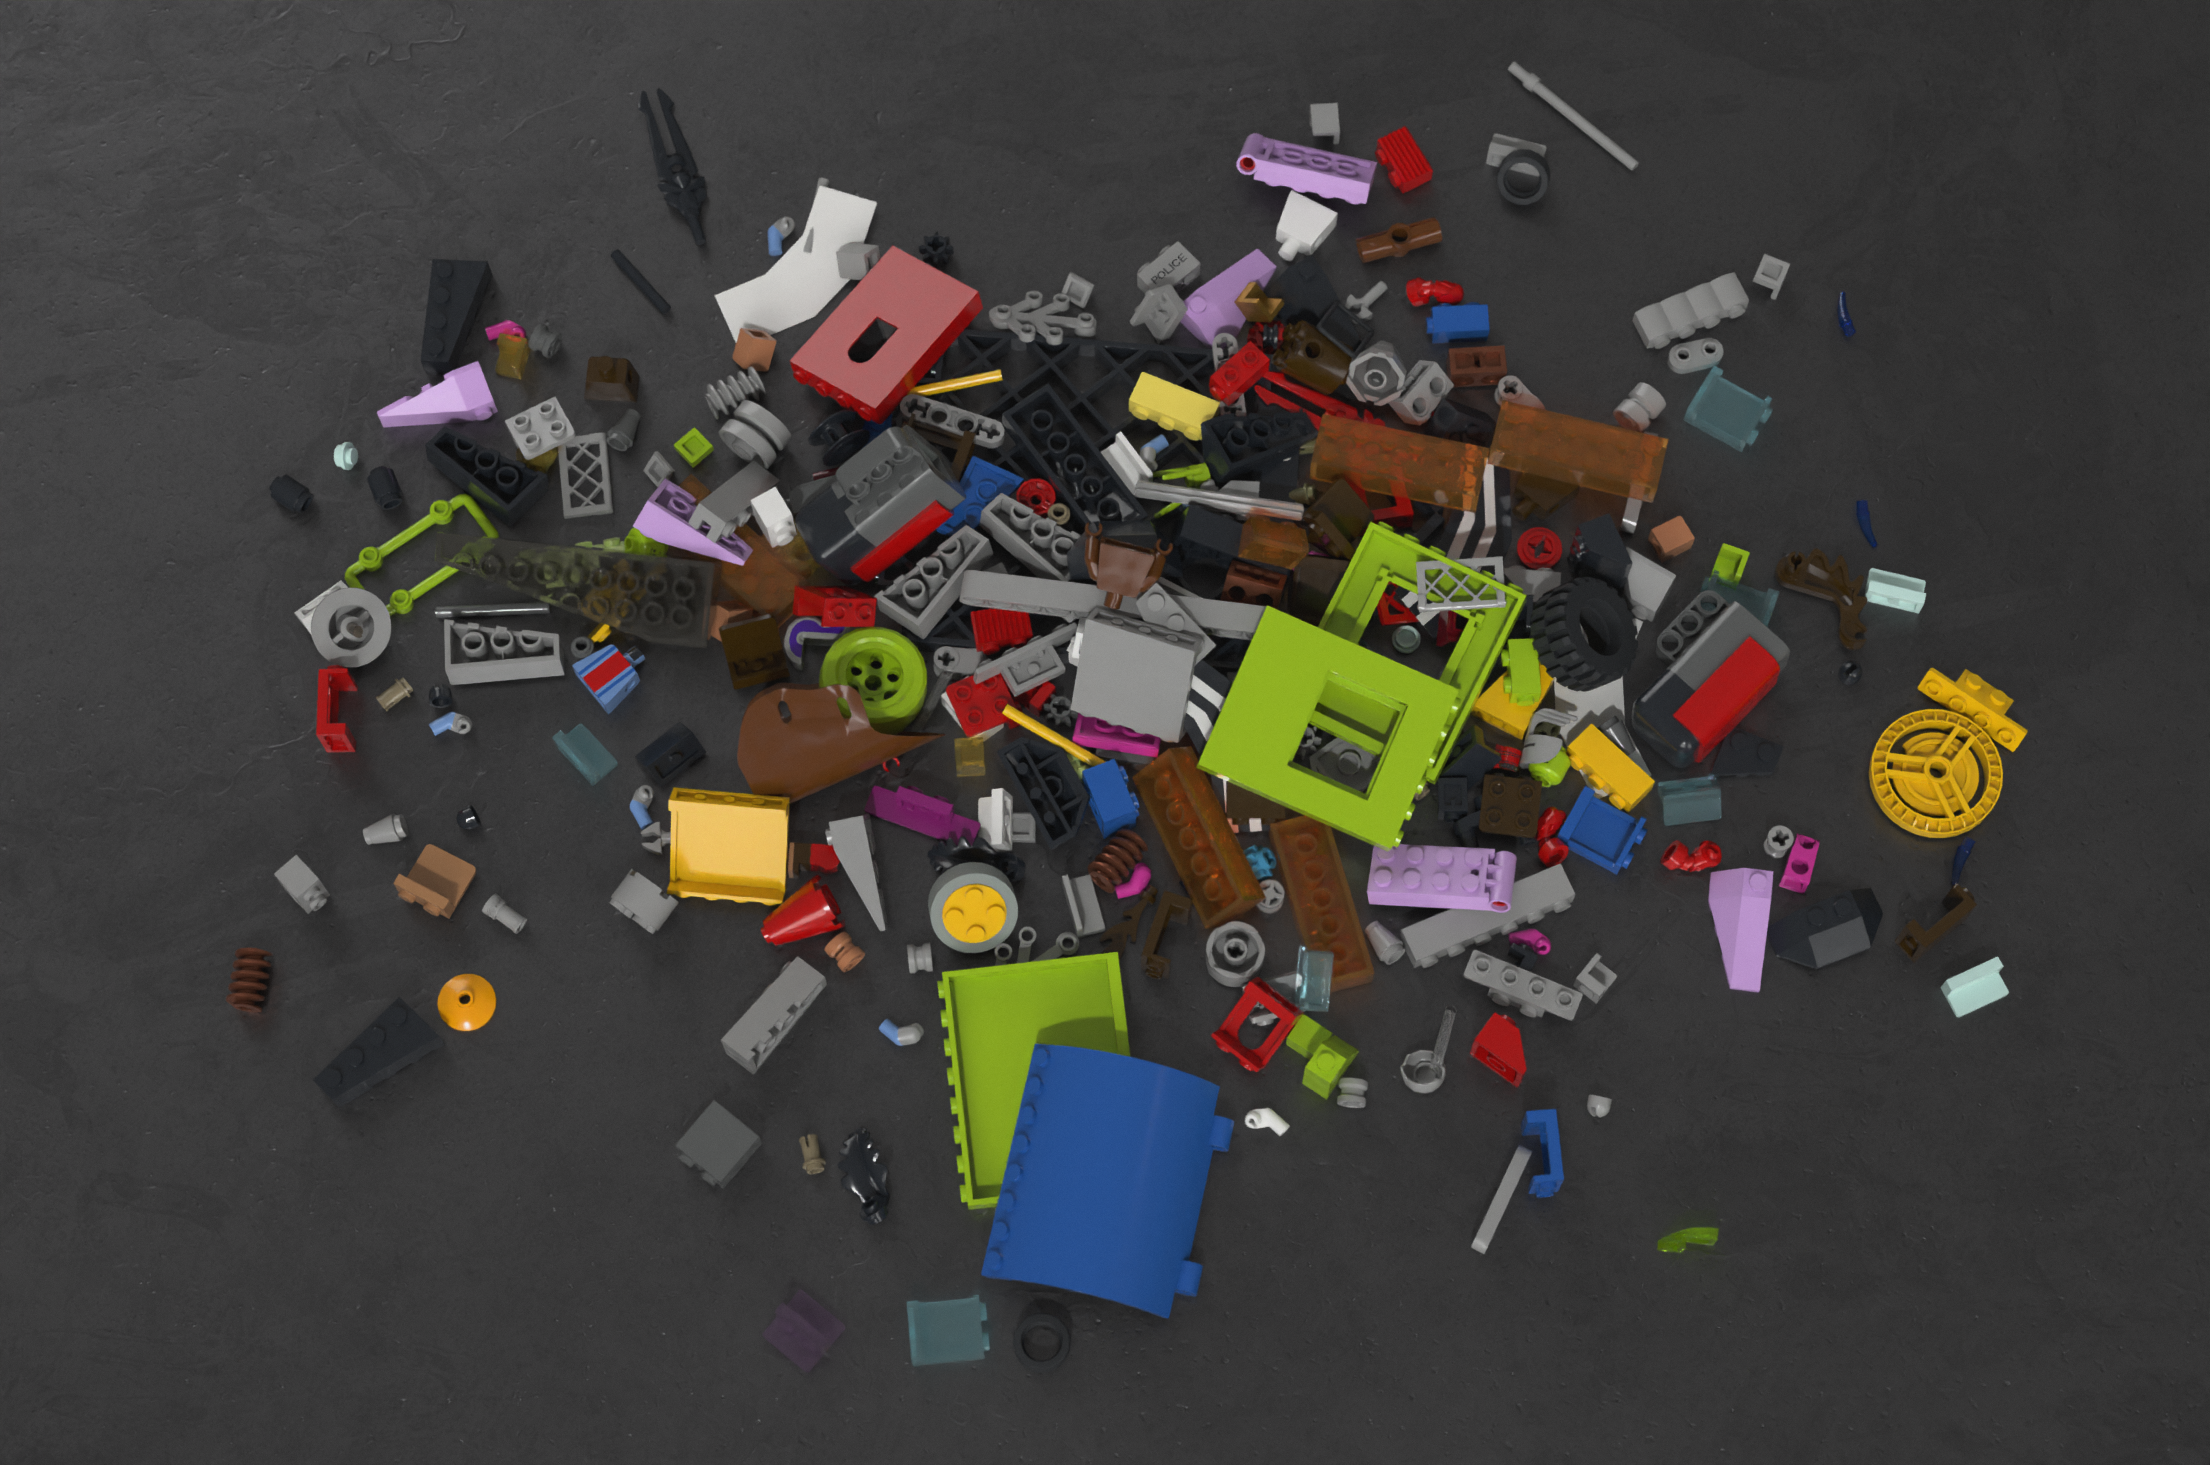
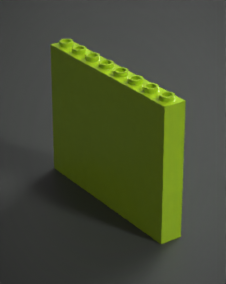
[937,952,1130,1210]

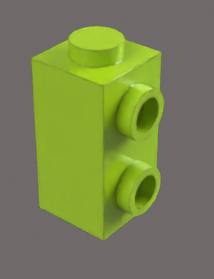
[1501,638,1541,706]

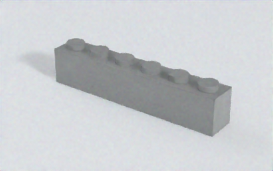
[1400,863,1575,968]

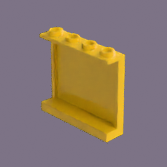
[667,787,790,905]

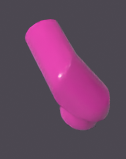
[485,320,526,343]
[1115,863,1151,899]
[1508,929,1551,955]

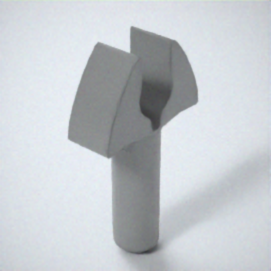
[1345,281,1387,324]
[641,822,671,855]

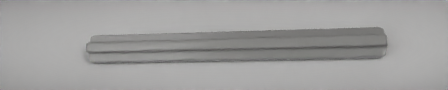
[1135,480,1304,521]

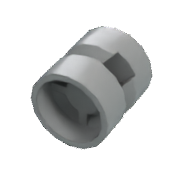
[1613,382,1666,436]

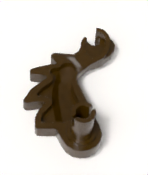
[1775,548,1868,650]

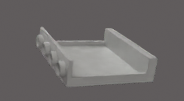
[1070,608,1204,743]

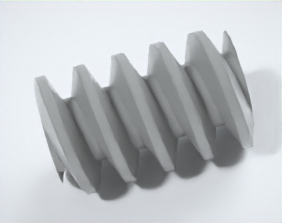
[704,366,767,419]

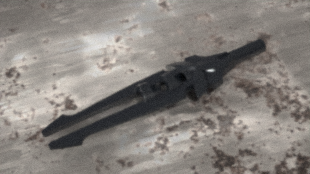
[638,88,707,245]

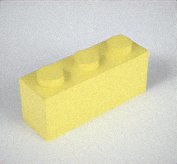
[1129,372,1220,441]

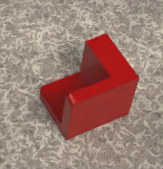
[1013,681,1056,717]

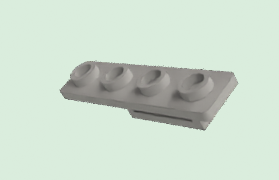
[973,622,1078,697]
[1463,950,1583,1021]

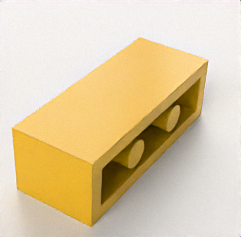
[1566,723,1655,813]

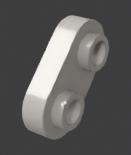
[1668,338,1723,374]

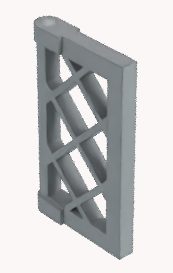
[558,432,614,519]
[1416,557,1507,613]

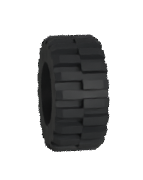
[1530,577,1638,692]

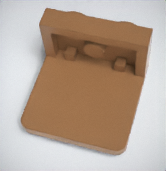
[393,844,477,919]

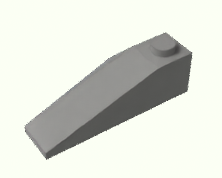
[825,813,889,931]

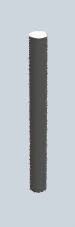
[436,602,551,618]

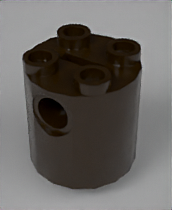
[1271,320,1353,395]

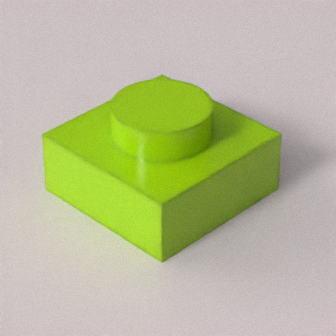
[674,427,714,468]

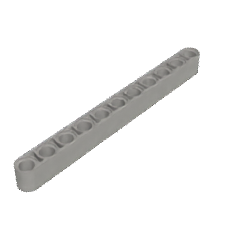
[959,570,1266,640]

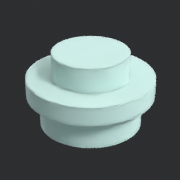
[334,442,358,470]
[1392,625,1421,653]

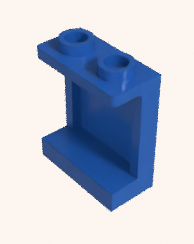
[1557,786,1648,875]
[1521,1109,1564,1198]

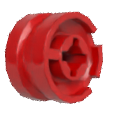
[1016,479,1056,519]

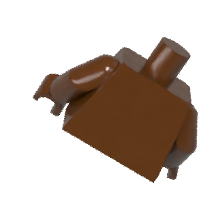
[1084,522,1173,609]

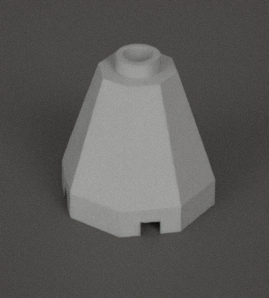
[1346,340,1407,406]

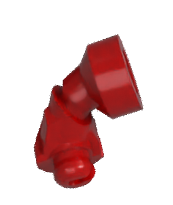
[1406,277,1464,307]
[1537,806,1569,868]
[1660,840,1722,872]

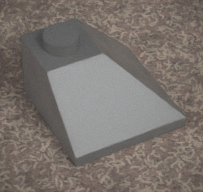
[1623,547,1676,622]

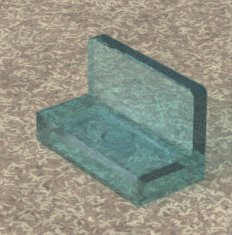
[552,724,618,786]
[1658,776,1721,826]
[1294,945,1334,1012]

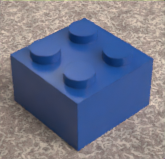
[1082,759,1139,839]

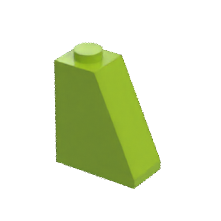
[1302,1035,1359,1100]

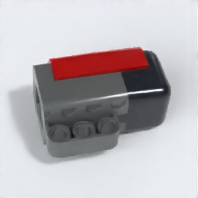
[795,425,967,586]
[1630,590,1790,768]

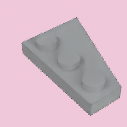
[1136,582,1217,665]

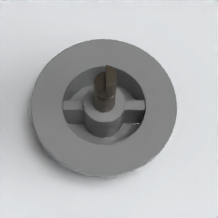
[311,587,391,667]

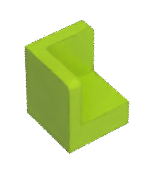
[1710,543,1750,588]
[1286,1015,1333,1060]

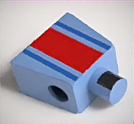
[572,644,645,714]

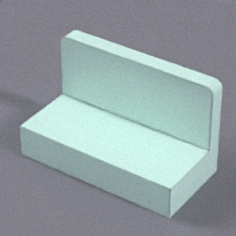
[1864,568,1926,614]
[1940,956,2009,1018]

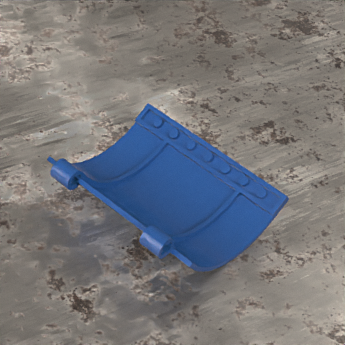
[981,1044,1235,1318]

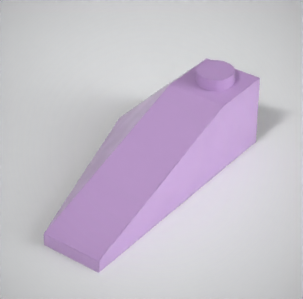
[1180,248,1277,350]
[377,361,498,427]
[633,478,753,566]
[1708,868,1773,992]

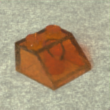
[1238,515,1309,569]

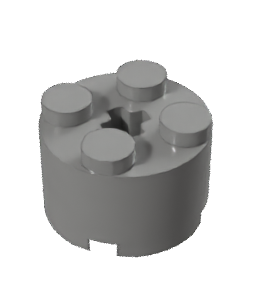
[609,869,679,934]
[1206,921,1265,987]

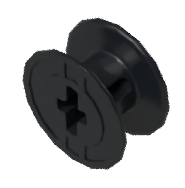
[808,409,870,466]

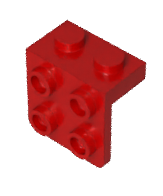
[946,673,1023,737]

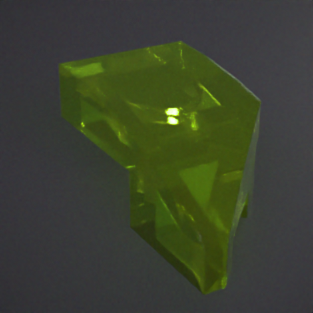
[1657,1227,1719,1253]

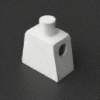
[1276,190,1338,261]

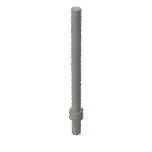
[1508,61,1639,171]

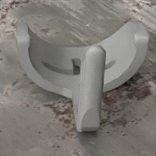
[1519,708,1578,769]

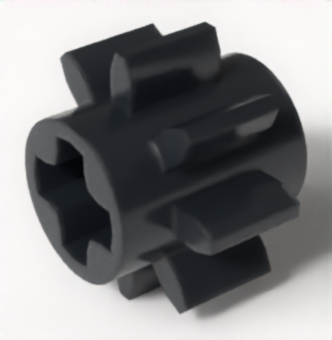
[919,232,954,268]

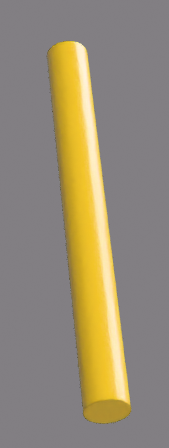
[907,369,1003,397]
[1002,704,1106,767]

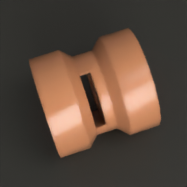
[824,931,865,972]

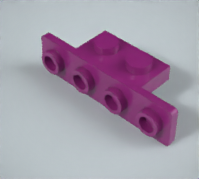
[864,786,981,846]

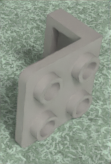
[505,397,576,460]

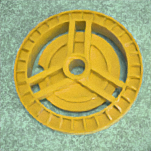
[1869,709,2003,838]

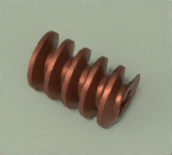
[1088,829,1148,893]
[226,948,273,1012]

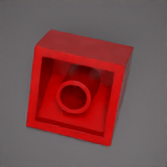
[1469,1012,1527,1088]

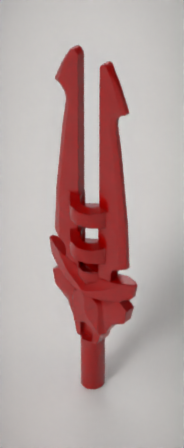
[1254,371,1423,467]

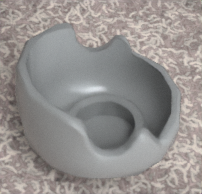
[1400,1050,1446,1094]

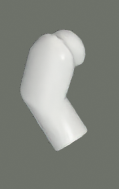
[1245,1108,1290,1136]

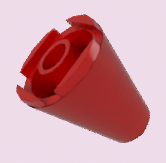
[760,875,845,946]

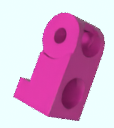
[1779,833,1820,895]

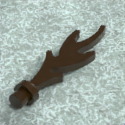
[1099,885,1159,961]

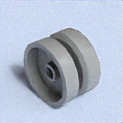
[719,400,791,469]

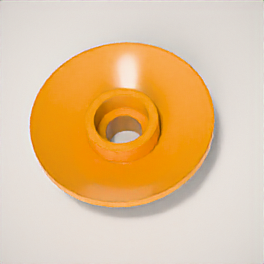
[437,974,496,1031]

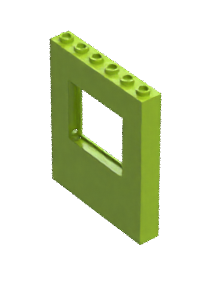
[1308,521,1527,785]
[1196,605,1461,852]

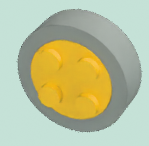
[928,862,1018,953]

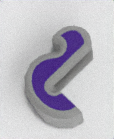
[784,616,851,671]

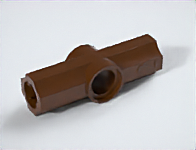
[1356,217,1442,263]

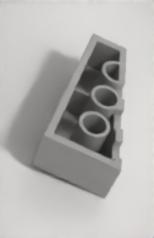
[979,493,1083,583]

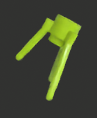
[1152,463,1211,519]

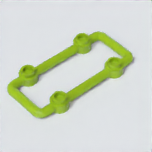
[345,494,499,616]

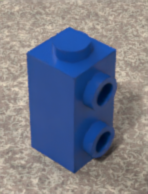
[1426,302,1490,344]

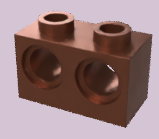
[1446,345,1507,387]
[1220,560,1287,610]

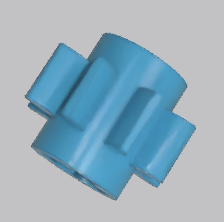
[1240,844,1276,881]

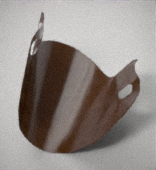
[737,683,946,804]

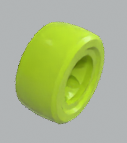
[819,627,927,735]

